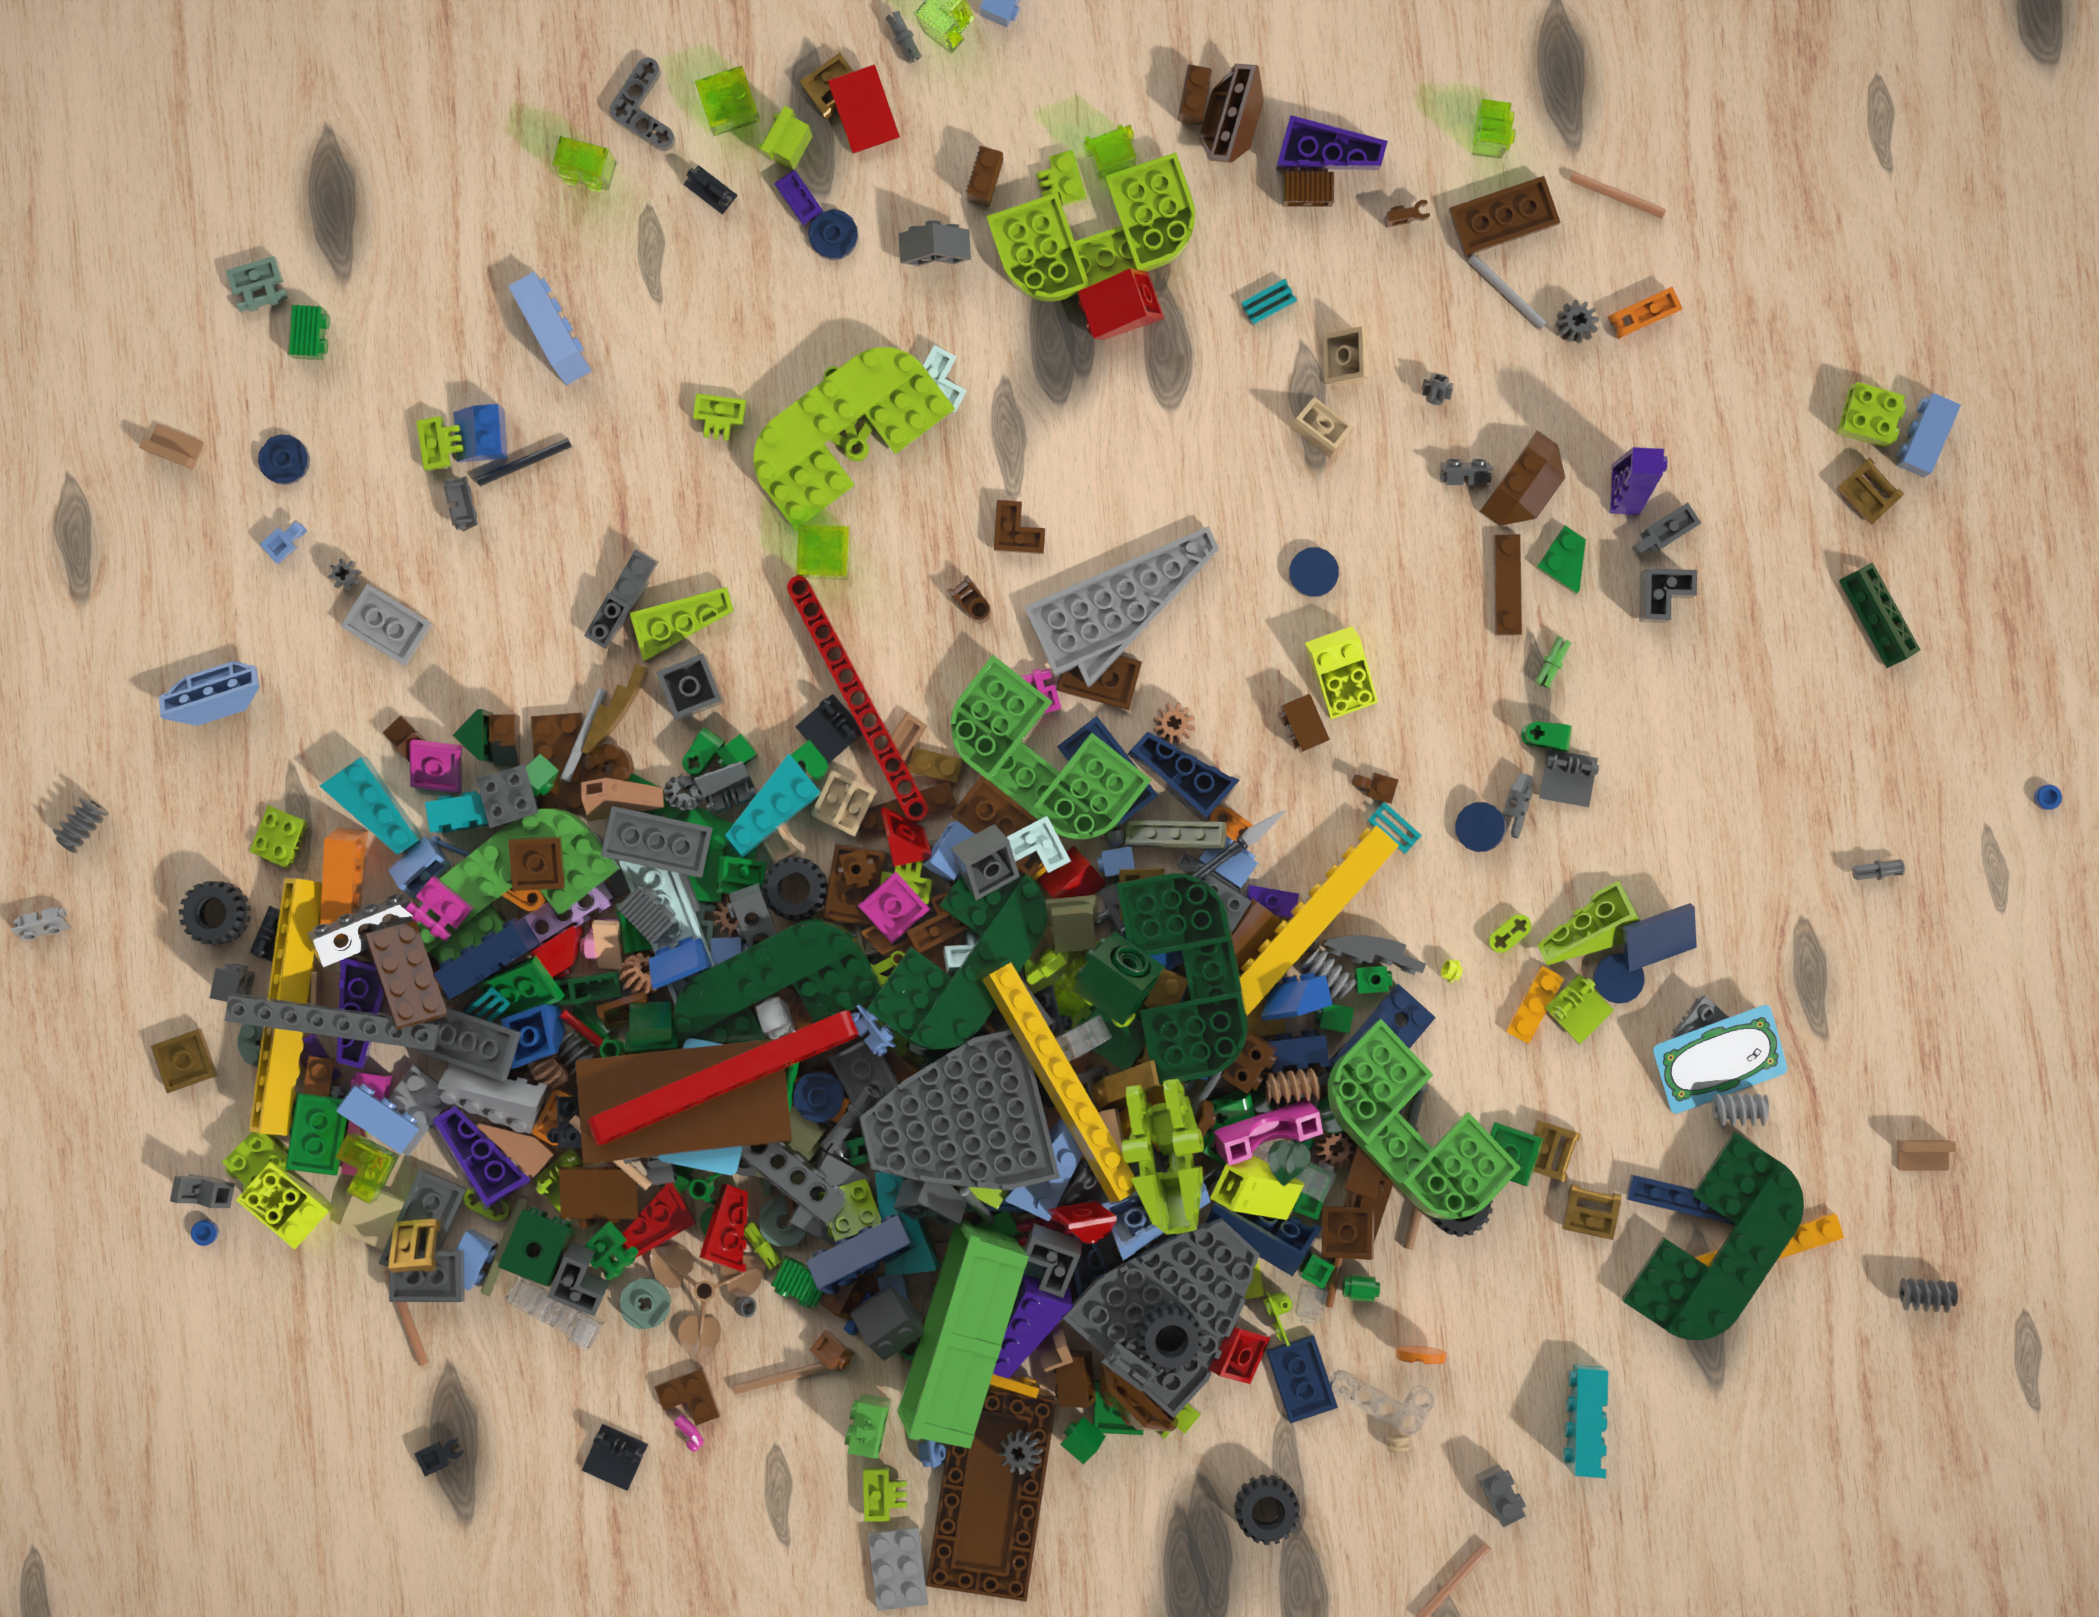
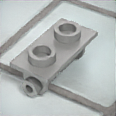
[11,906,71,940]

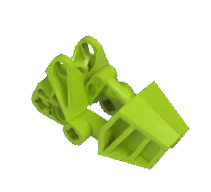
[1122,1079,1204,1234]

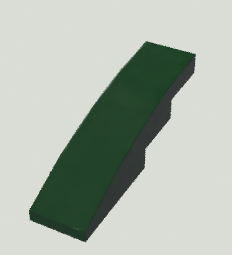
[551,971,622,1006]

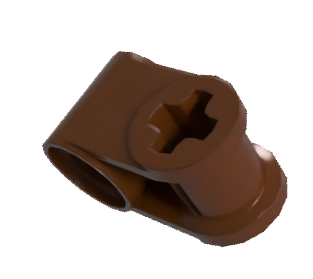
[947,575,991,624]

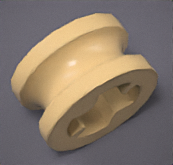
[1386,1434,1410,1452]

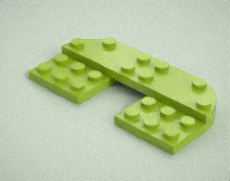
[986,152,1195,302]
[753,347,955,530]

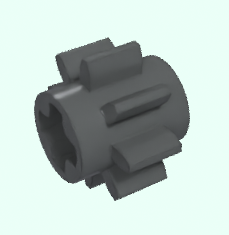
[1422,373,1453,405]
[328,559,362,591]

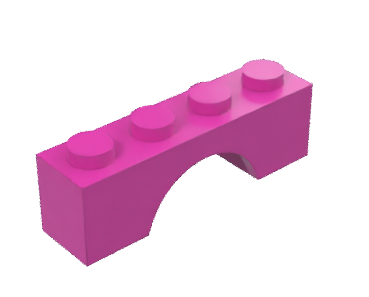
[339,1071,392,1178]
[1213,1100,1323,1166]

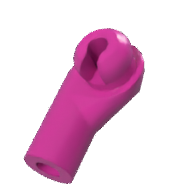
[674,1415,704,1452]

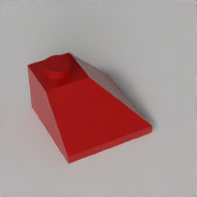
[530,925,584,980]
[1048,1201,1117,1244]
[1208,1327,1270,1384]

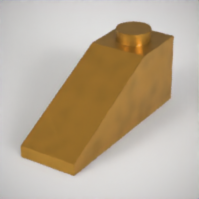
[1091,1061,1159,1111]

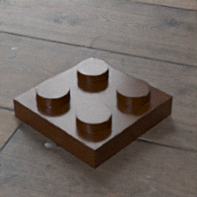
[508,836,565,891]
[1321,1205,1375,1260]

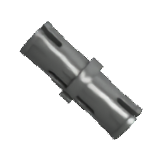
[885,11,922,64]

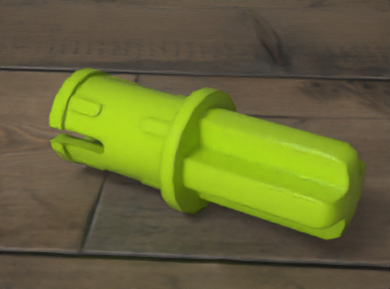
[744,1222,783,1271]

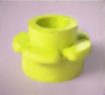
[1441,959,1463,983]

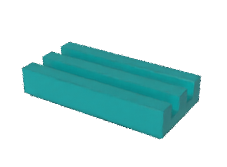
[1241,279,1297,326]
[1367,802,1422,854]
[463,986,510,1021]

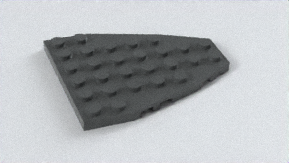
[859,1030,1060,1191]
[1063,1218,1260,1418]

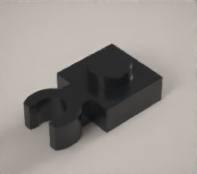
[414,1438,464,1477]

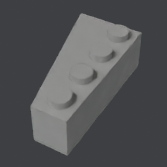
[436,1063,548,1135]

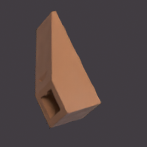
[581,778,664,821]
[477,1122,558,1177]

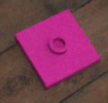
[410,739,462,793]
[858,872,930,943]

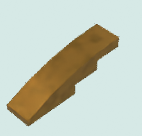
[582,664,649,754]

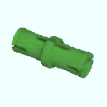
[1535,636,1572,689]

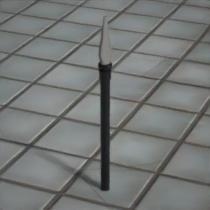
[1120,810,1285,936]

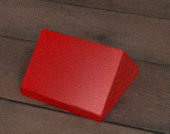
[881,807,932,867]
[1037,845,1106,899]

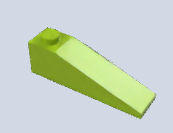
[1537,880,1641,965]

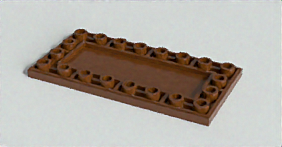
[575,1038,792,1164]
[926,1387,1057,1602]

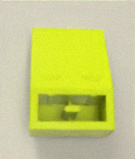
[1305,626,1378,719]
[1210,1155,1305,1220]
[236,1161,334,1250]

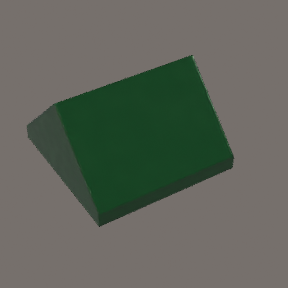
[452,709,493,763]

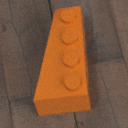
[320,827,368,939]

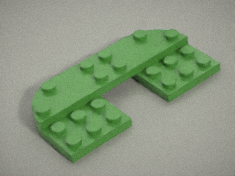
[951,655,1152,839]
[417,808,620,963]
[1328,1019,1521,1220]

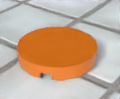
[1395,1346,1447,1364]

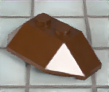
[1199,63,1264,163]
[1479,430,1566,526]
[1101,1354,1179,1431]

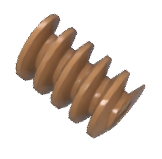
[1265,1068,1320,1105]

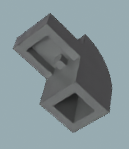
[170,1174,235,1208]

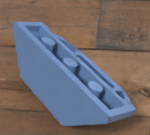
[159,661,260,726]

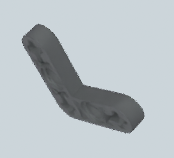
[610,57,675,151]

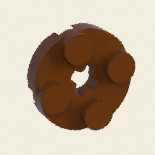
[583,744,634,782]

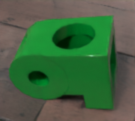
[791,740,828,780]

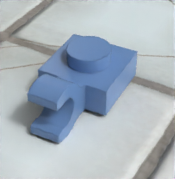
[260,522,307,564]

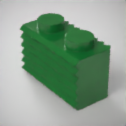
[288,305,330,361]
[771,1255,824,1309]

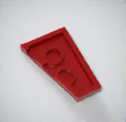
[622,1183,697,1258]
[699,1184,748,1273]

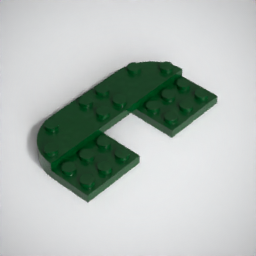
[865,870,1047,1050]
[1117,873,1248,1086]
[674,919,882,1044]
[1621,1131,1804,1340]

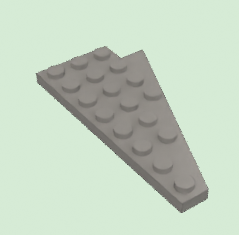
[1025,526,1219,687]

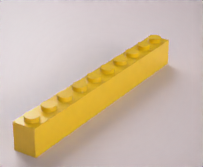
[1240,825,1399,1016]
[249,878,322,1136]
[982,963,1137,1203]

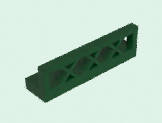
[1839,562,1921,668]

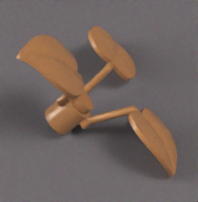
[650,1245,767,1361]

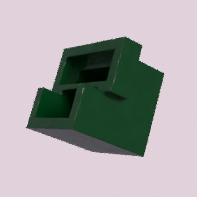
[625,1001,677,1055]

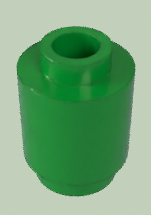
[1342,1275,1380,1302]

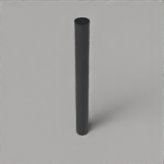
[476,438,572,487]

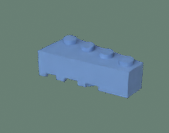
[508,272,592,385]

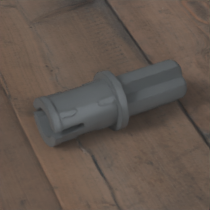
[1852,859,1905,880]

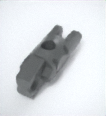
[1502,773,1533,839]

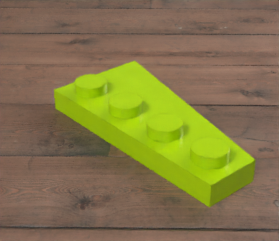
[630,586,734,662]

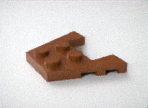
[861,891,959,975]

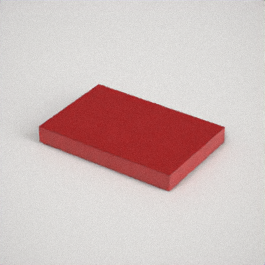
[827,64,900,154]

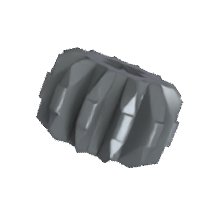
[1555,300,1599,344]
[999,1429,1043,1475]

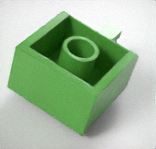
[844,1393,891,1458]

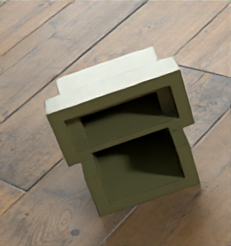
[1045,895,1098,953]
[783,1105,828,1166]

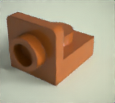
[809,1330,855,1372]

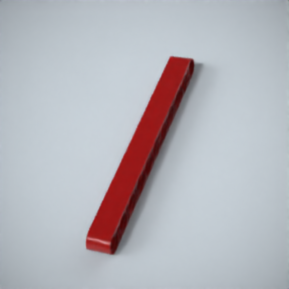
[787,576,929,822]
[586,1010,859,1146]

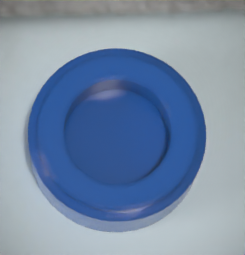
[2034,785,2062,810]
[191,1219,219,1246]

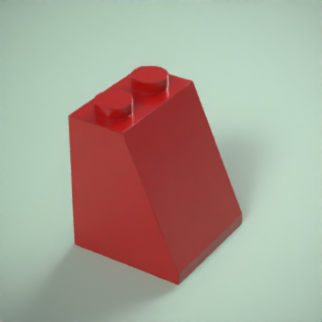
[1078,268,1165,340]

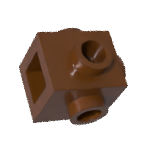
[838,849,877,889]

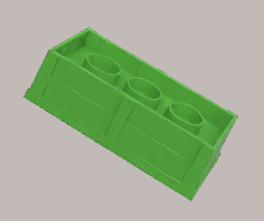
[897,1218,1029,1448]

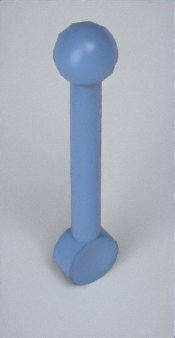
[431,836,471,857]

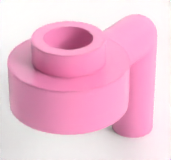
[580,918,618,959]

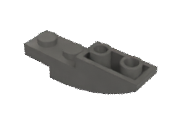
[584,549,659,649]
[1322,935,1426,976]

